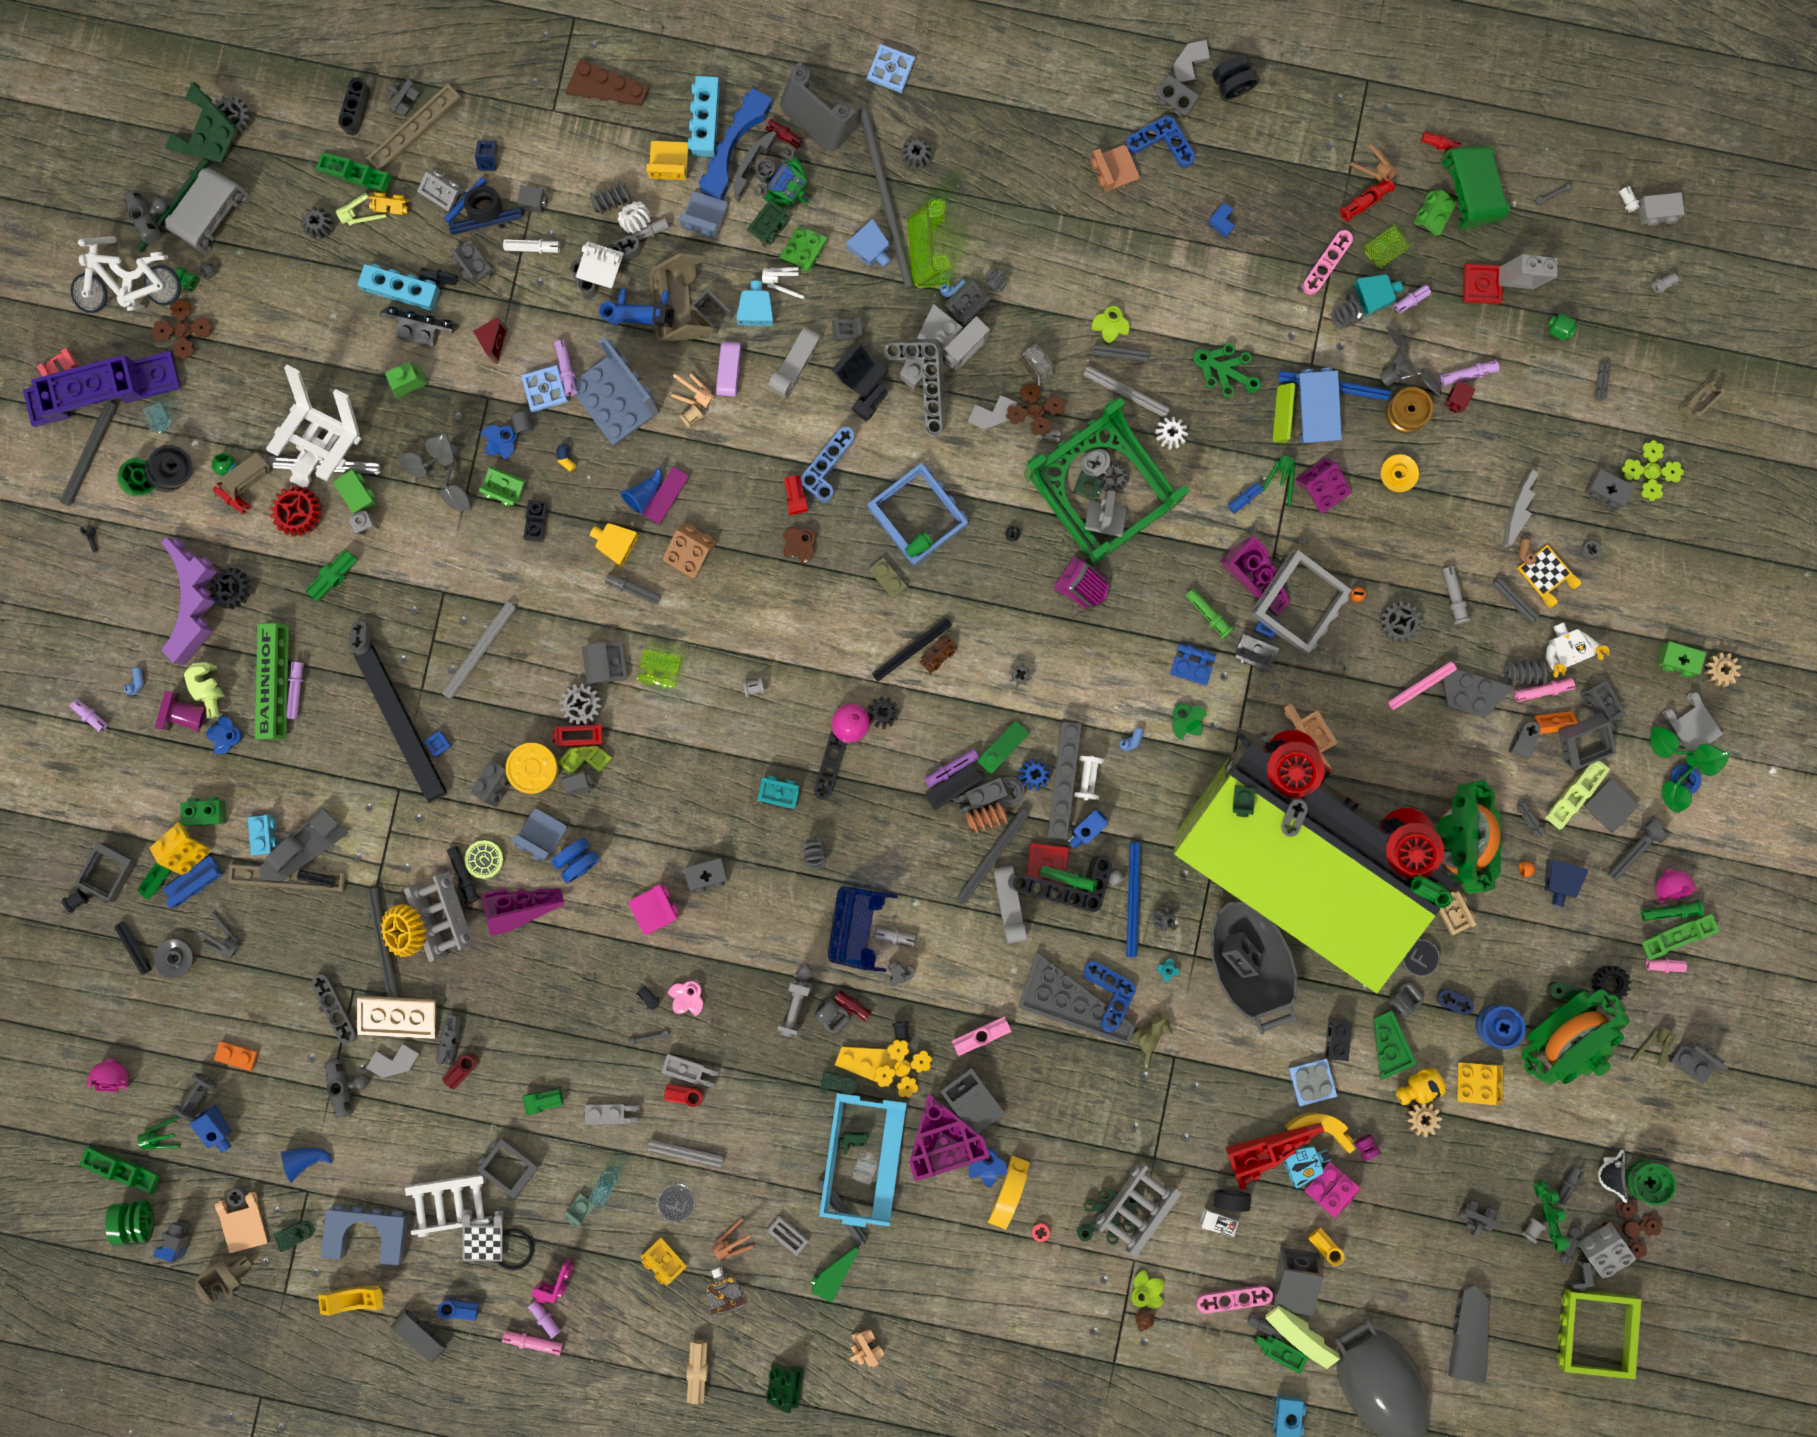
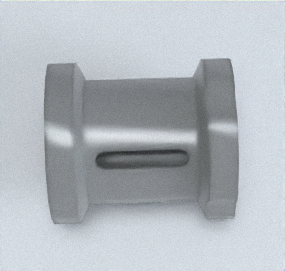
[743,677,765,697]
[1521,1217,1547,1244]

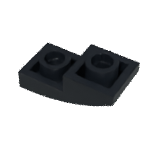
[523,499,548,542]

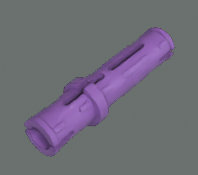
[924,749,979,788]

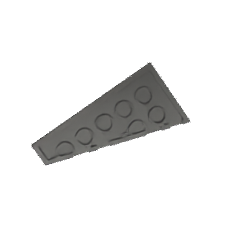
[1018,952,1135,1045]

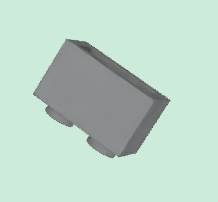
[1638,192,1685,226]

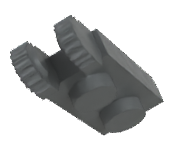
[953,777,1009,814]

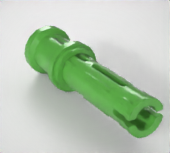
[1185,588,1235,639]

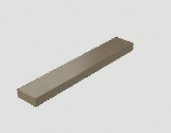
[366,83,462,171]
[228,864,346,891]

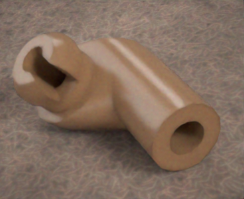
[1519,539,1537,565]

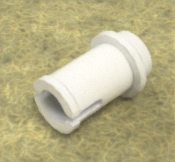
[1619,186,1640,212]

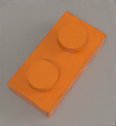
[1534,711,1578,734]
[214,1041,259,1071]

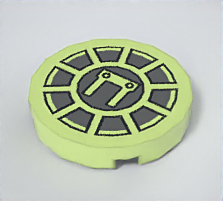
[464,840,504,879]

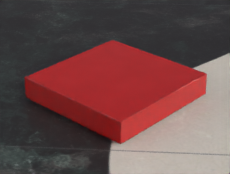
[1463,264,1503,305]
[1027,843,1069,886]

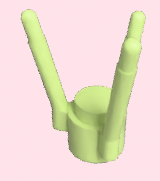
[336,193,387,226]

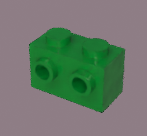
[180,797,226,826]

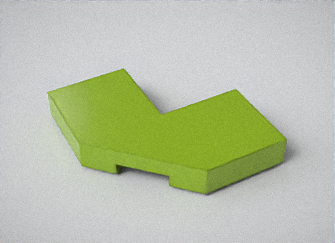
[558,746,612,774]

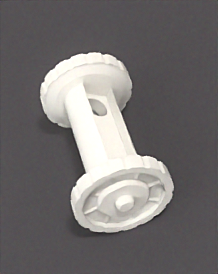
[1074,756,1104,800]

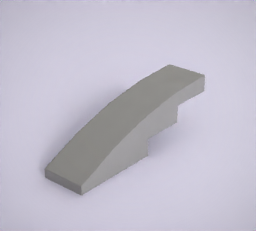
[1503,470,1539,548]

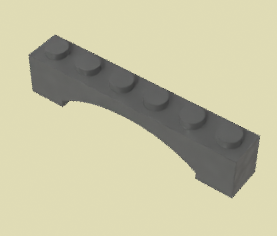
[1047,722,1081,840]

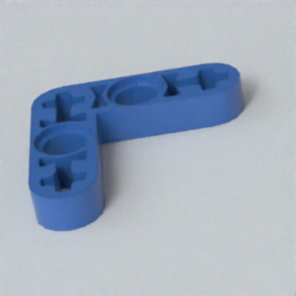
[1126,116,1195,168]
[1083,961,1136,1032]

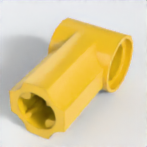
[1308,1227,1345,1266]

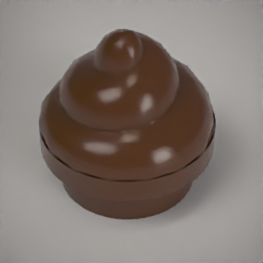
[1135,1310,1155,1332]

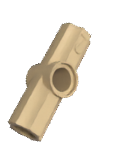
[686,1340,708,1404]

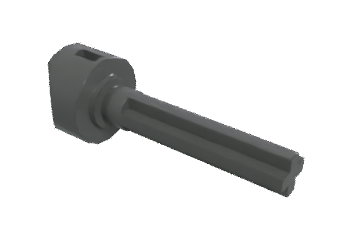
[1608,815,1672,881]

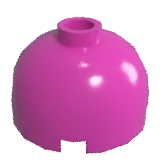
[831,704,870,743]
[1655,868,1697,903]
[87,1059,129,1092]

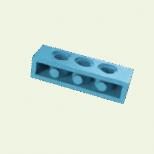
[688,76,720,157]
[357,264,441,312]

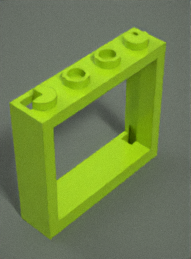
[1557,1288,1641,1380]

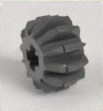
[901,136,933,170]
[300,206,334,239]
[1330,300,1364,329]
[803,837,826,870]

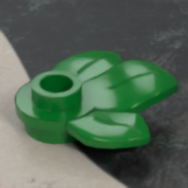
[1172,703,1207,739]

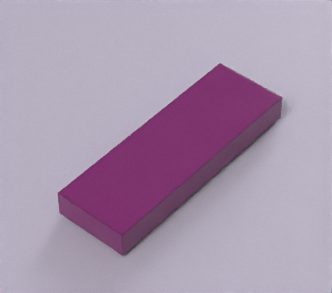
[643,467,690,525]

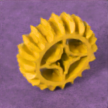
[380,904,427,957]

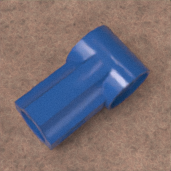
[437,1297,479,1321]

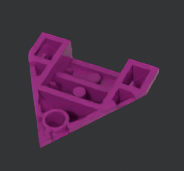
[909,1094,990,1182]

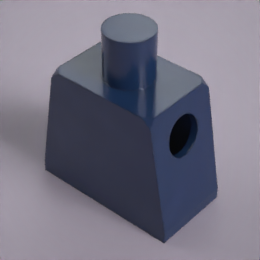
[1544,860,1589,907]

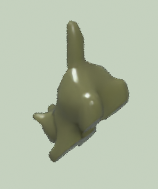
[1132,1012,1173,1069]

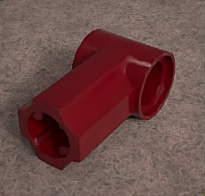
[442,1052,479,1090]

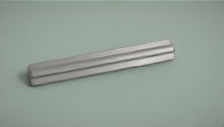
[648,1140,724,1167]

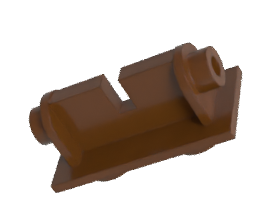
[919,636,958,674]

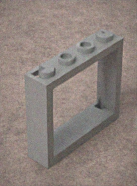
[1249,550,1352,653]

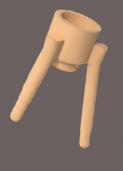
[671,373,714,409]

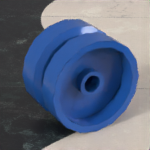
[550,837,601,884]
[1475,1004,1525,1049]

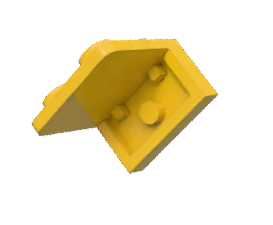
[150,822,210,875]

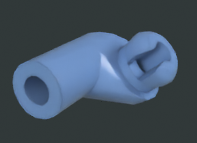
[940,279,966,298]
[124,668,144,695]
[1120,728,1144,751]

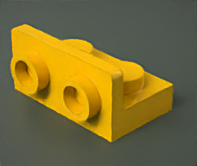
[640,1238,687,1285]

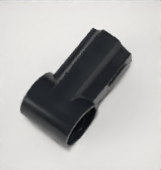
[851,384,888,422]

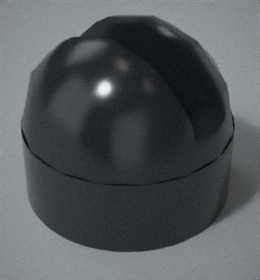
[1005,526,1021,542]

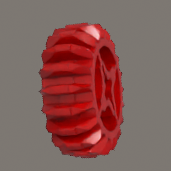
[270,485,323,537]

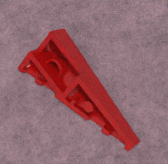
[1225,1122,1325,1190]

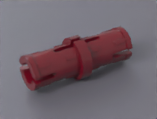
[765,118,803,149]
[834,990,872,1022]

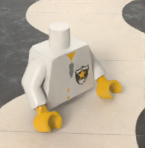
[1545,622,1609,677]

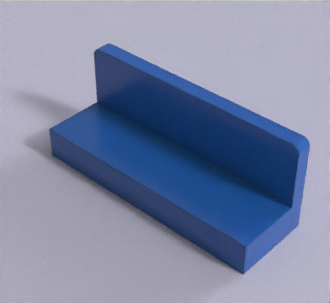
[163,856,224,908]

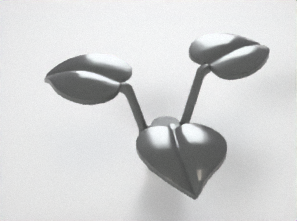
[1380,327,1441,398]
[398,433,472,511]

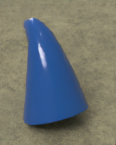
[620,469,662,515]
[281,1147,332,1183]

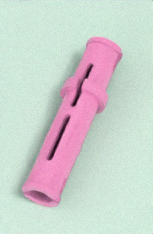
[1514,678,1575,702]
[502,1330,563,1356]

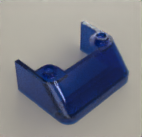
[828,886,898,972]

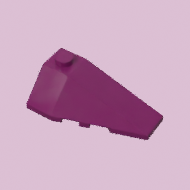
[1220,535,1290,616]
[481,889,565,936]

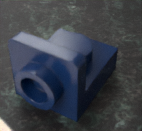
[475,140,498,171]

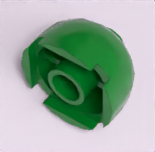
[117,457,154,497]

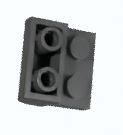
[582,642,627,685]

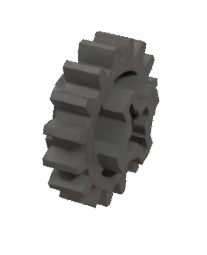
[215,95,251,137]
[1379,601,1423,643]

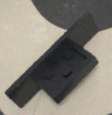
[380,306,459,347]

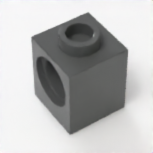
[517,185,548,213]

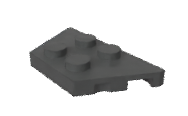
[1440,665,1513,718]

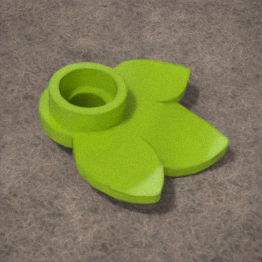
[1091,306,1130,343]
[1130,1270,1164,1309]

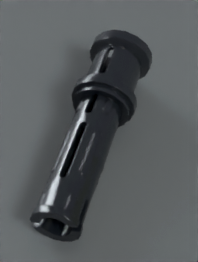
[446,846,481,905]

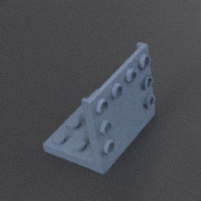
[575,337,659,446]

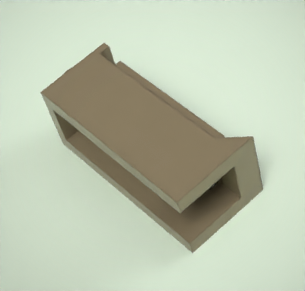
[219,452,270,501]

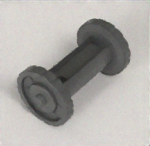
[171,1072,217,1122]

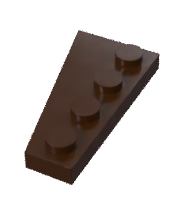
[565,59,650,106]

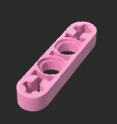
[1303,230,1353,295]
[1196,1285,1273,1313]

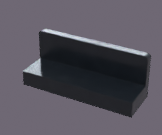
[925,763,983,811]

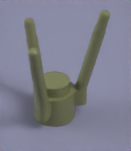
[1631,1028,1675,1068]

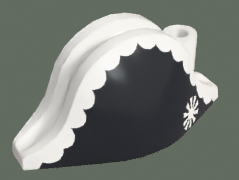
[1598,1150,1628,1203]

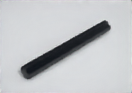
[872,618,952,681]

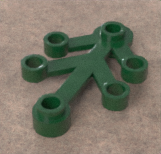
[1077,1188,1141,1245]

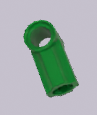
[1410,875,1453,908]
[522,1089,564,1115]

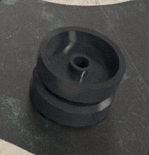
[1211,54,1260,100]
[143,445,193,493]

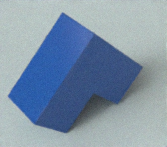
[1208,203,1235,238]

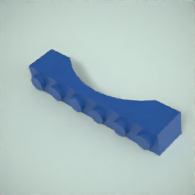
[699,88,773,200]

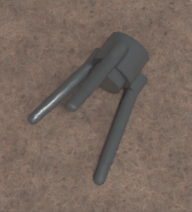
[198,912,240,958]

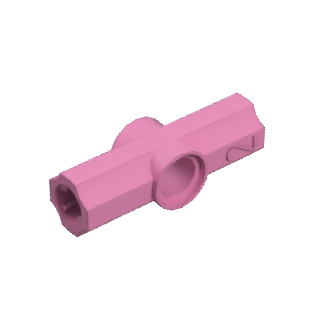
[952,1016,1011,1056]

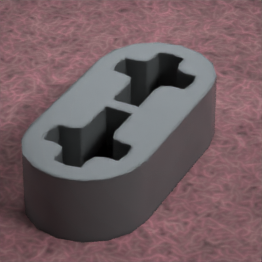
[349,621,371,655]
[1281,798,1308,837]

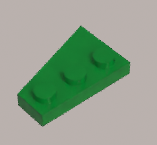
[1373,1010,1417,1080]

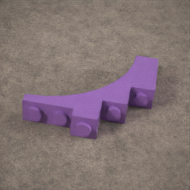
[161,537,218,665]

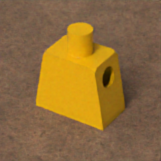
[590,523,639,567]

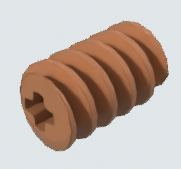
[966,802,1009,834]

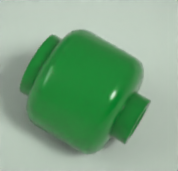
[1547,312,1578,341]

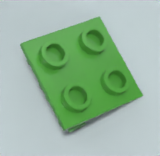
[779,226,827,273]

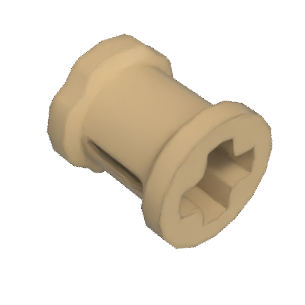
[678,404,704,429]

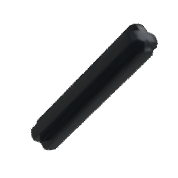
[115,922,151,975]

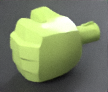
[184,662,225,719]

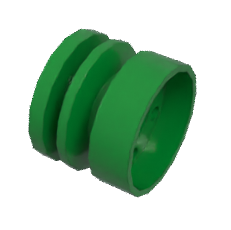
[1625,1160,1676,1206]
[105,1200,154,1246]

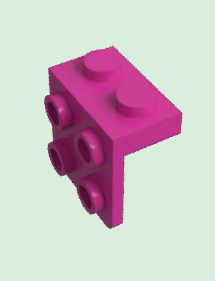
[629,884,680,935]
[531,1258,574,1304]

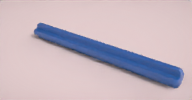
[1278,370,1391,401]
[1126,842,1141,957]

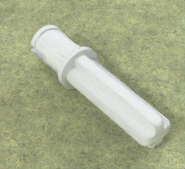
[503,239,560,254]

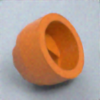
[1349,587,1366,602]
[1519,861,1536,877]

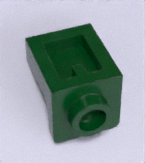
[1232,785,1256,817]
[840,1132,868,1154]

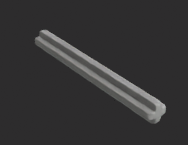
[1083,366,1170,417]

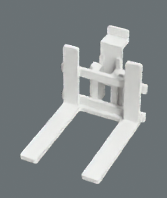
[266,365,361,488]

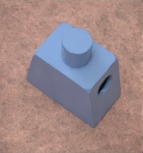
[846,219,892,268]

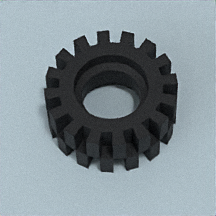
[1591,965,1631,1000]

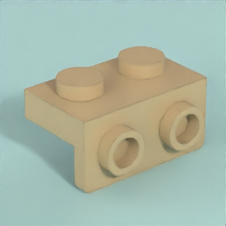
[1439,890,1476,935]

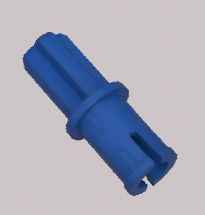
[1227,483,1263,514]

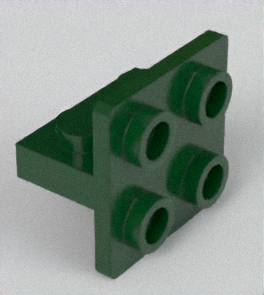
[747,199,789,248]
[766,1363,804,1413]

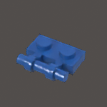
[1169,643,1216,686]

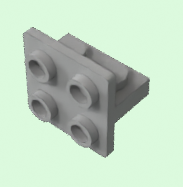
[1085,490,1126,537]

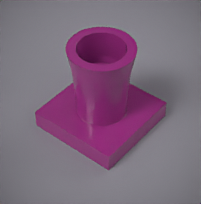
[154,690,206,732]

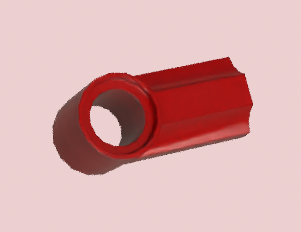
[784,476,808,515]
[664,1083,705,1107]

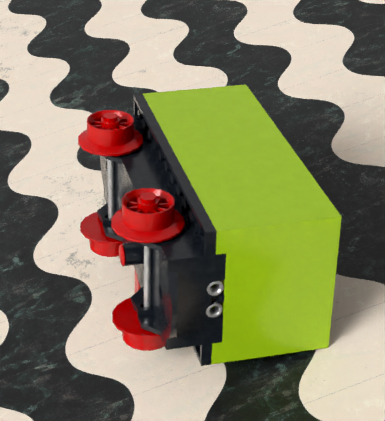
[1174,728,1464,993]

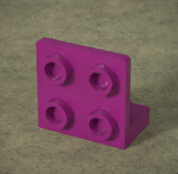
[1295,457,1351,514]

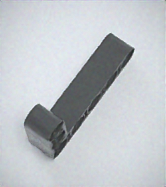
[884,339,946,436]

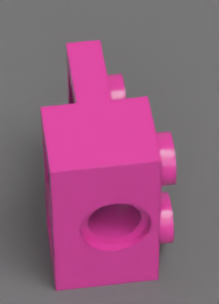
[1305,1162,1361,1219]

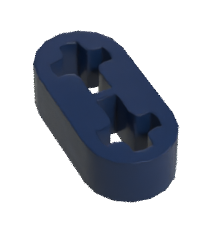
[1436,989,1474,1015]

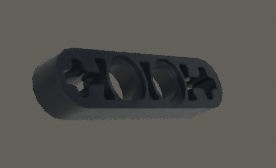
[814,731,846,800]

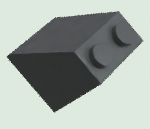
[1273,1247,1324,1316]

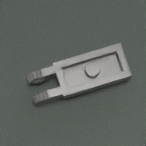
[661,1054,719,1088]
[585,1104,640,1125]

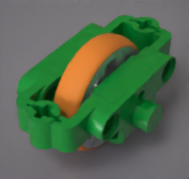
[1435,780,1501,894]
[1521,990,1630,1085]

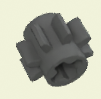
[984,268,1007,292]
[1008,664,1032,687]
[1151,906,1176,931]

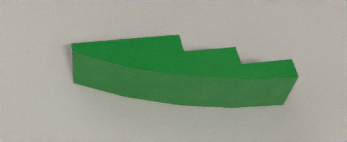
[315,152,392,193]
[79,1147,161,1194]

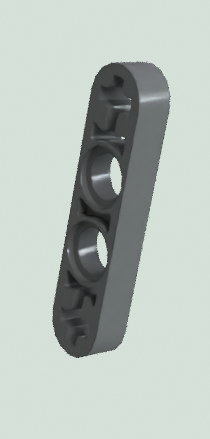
[311,974,357,1044]

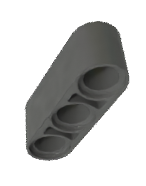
[391,1310,447,1363]

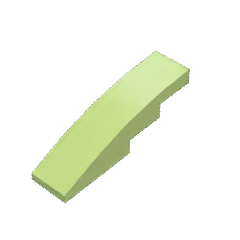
[1545,761,1610,830]
[1265,1305,1340,1369]

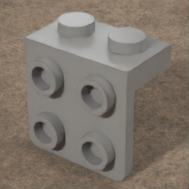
[1578,1222,1636,1279]

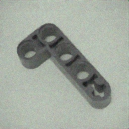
[570,235,641,298]

